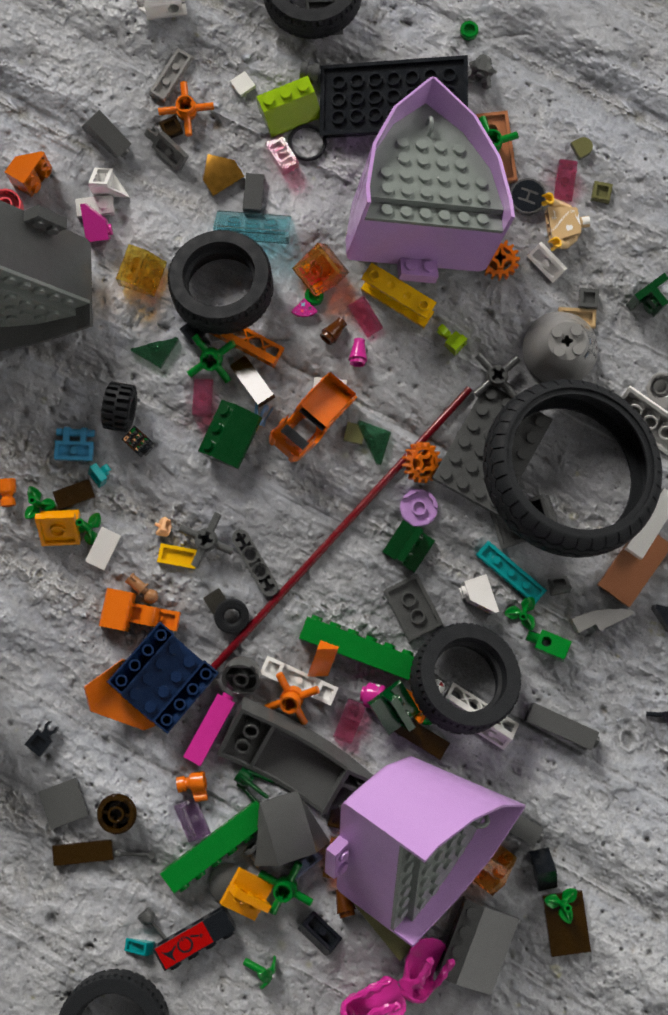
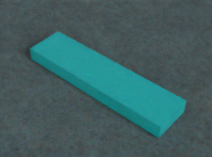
[475,540,547,604]

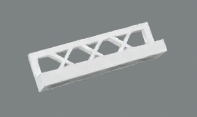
[444,682,519,750]

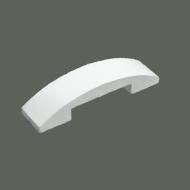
[261,656,338,706]

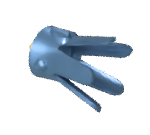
[254,402,274,430]

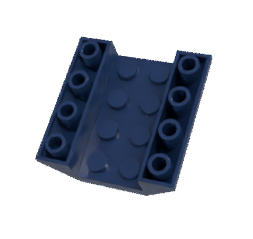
[107,622,219,734]

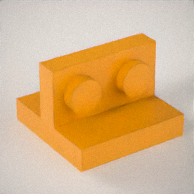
[35,509,81,546]
[219,867,273,921]

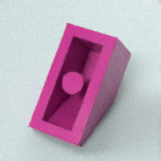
[80,203,113,242]

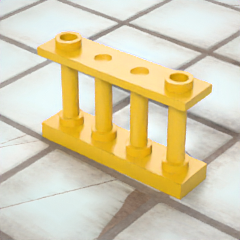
[361,262,437,328]

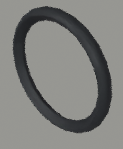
[288,124,327,161]

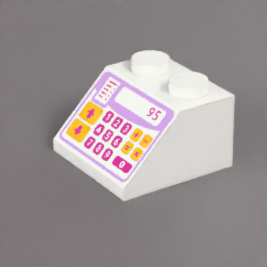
[459,574,499,615]

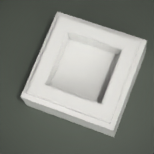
[230,71,256,98]

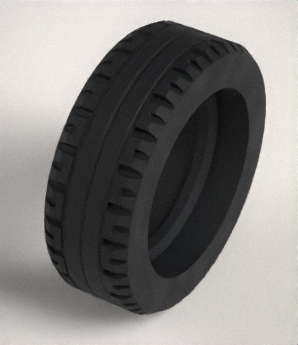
[264,0,361,39]
[167,230,274,335]
[410,623,521,735]
[59,969,169,1015]

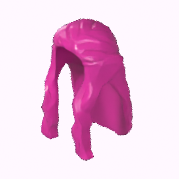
[398,937,456,1004]
[340,976,406,1015]

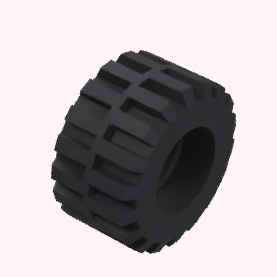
[101,381,137,433]

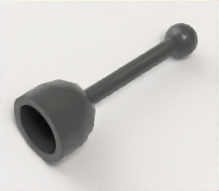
[137,907,167,940]

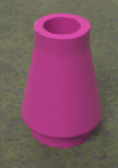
[348,338,367,367]

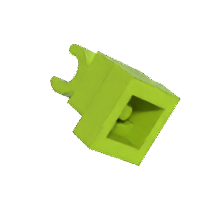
[437,324,468,356]

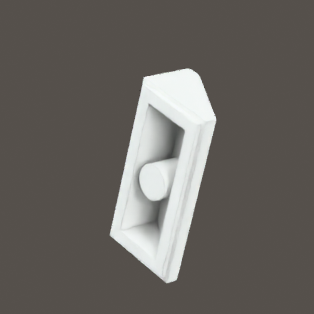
[85,527,121,570]

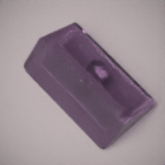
[174,797,211,843]

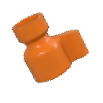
[0,478,16,507]
[176,771,208,802]

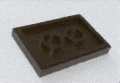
[542,890,591,957]

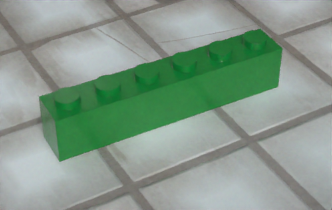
[299,614,414,680]
[160,799,260,893]

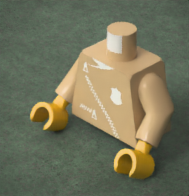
[541,192,590,251]

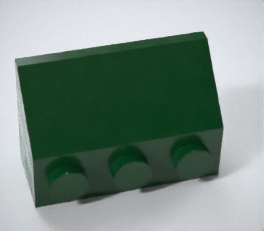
[198,400,262,469]

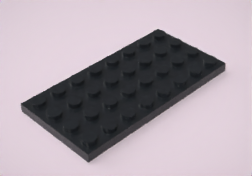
[320,55,468,138]

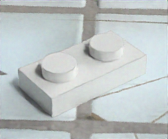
[75,194,115,219]
[527,242,567,283]

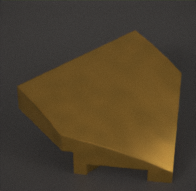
[202,154,244,196]

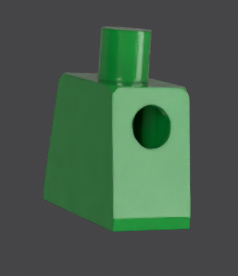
[525,629,572,662]

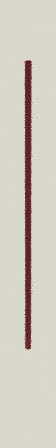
[211,386,473,670]

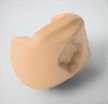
[154,517,172,537]

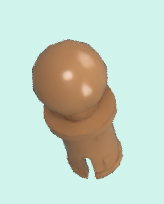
[125,573,159,604]

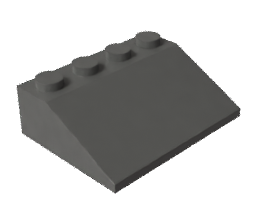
[435,896,520,995]

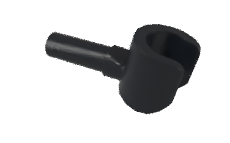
[646,711,668,723]

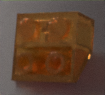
[473,845,517,896]

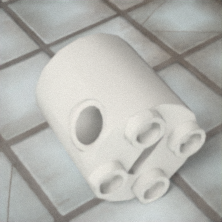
[136,0,187,20]

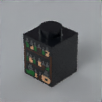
[121,425,154,457]

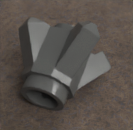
[468,54,496,90]

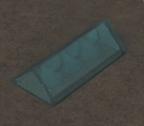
[213,210,291,244]

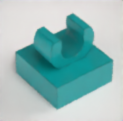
[88,463,111,488]

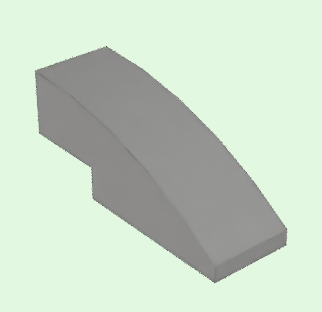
[569,609,634,633]

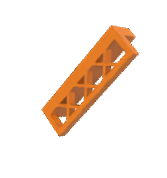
[209,328,285,368]

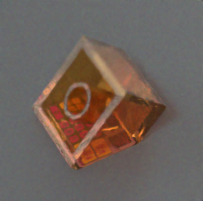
[292,243,349,297]

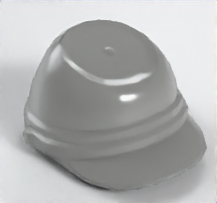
[646,372,668,409]

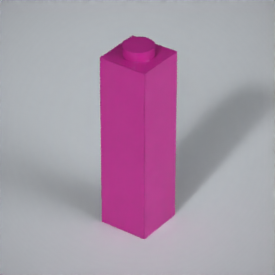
[183,692,236,766]

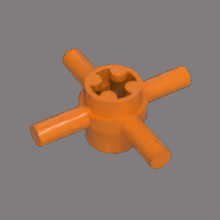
[158,81,214,137]
[264,672,320,725]

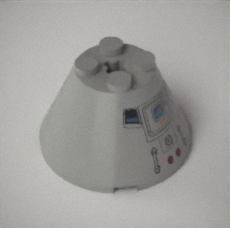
[522,311,598,382]

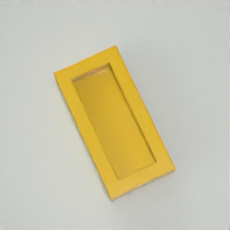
[157,543,197,569]

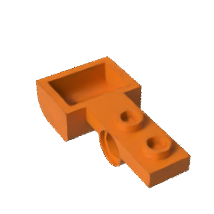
[99,588,181,632]

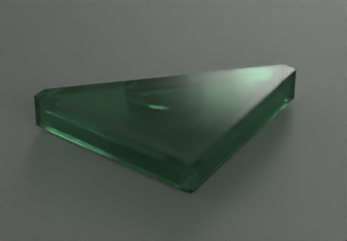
[131,337,179,369]
[357,420,391,465]

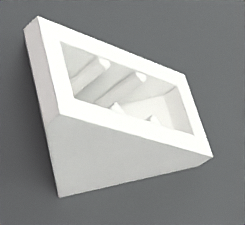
[88,168,130,198]

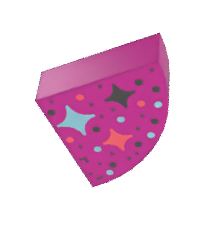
[291,298,318,317]

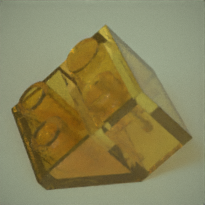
[116,244,167,297]

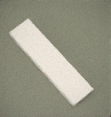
[625,488,668,560]

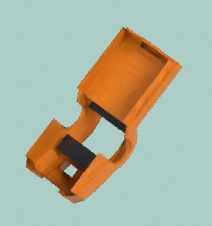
[269,372,357,462]

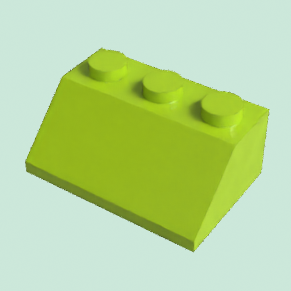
[256,76,320,138]

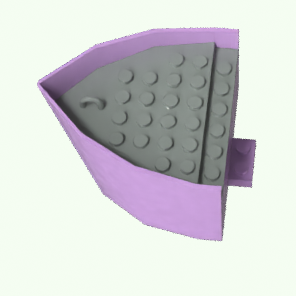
[346,77,515,283]
[325,756,525,947]

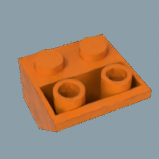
[5,151,52,197]

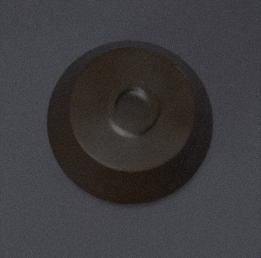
[97,794,137,834]

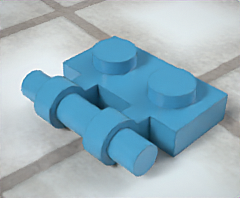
[54,427,96,462]

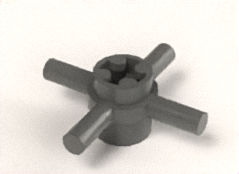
[473,353,521,399]
[178,512,234,568]

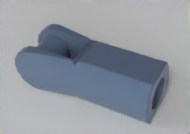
[289,851,324,879]

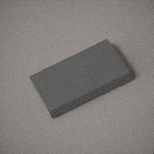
[383,574,443,642]

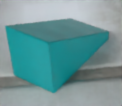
[124,938,155,956]

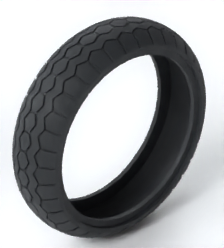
[483,379,662,558]

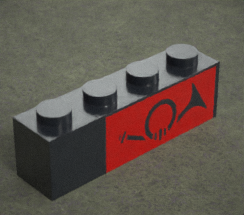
[153,906,236,971]

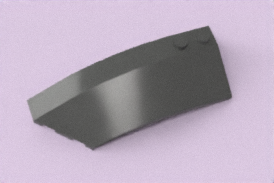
[217,697,373,815]

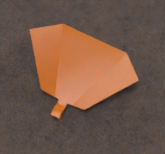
[84,659,156,730]

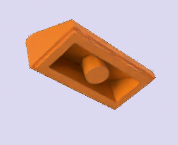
[307,640,339,677]

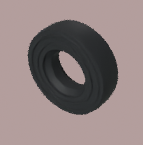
[214,598,249,634]

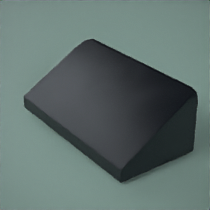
[298,910,342,956]

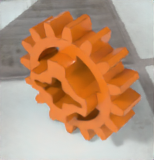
[484,240,520,281]
[402,442,442,483]

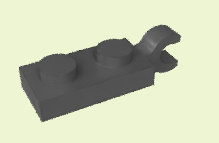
[144,126,189,172]

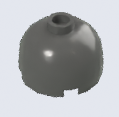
[221,656,261,696]

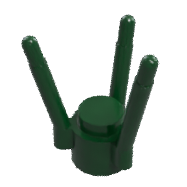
[234,768,275,802]

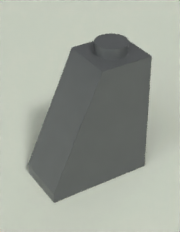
[82,110,131,158]

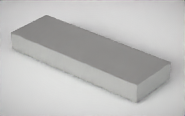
[149,47,194,104]

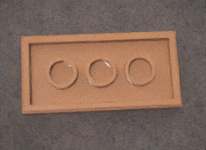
[475,110,518,184]
[597,535,668,608]

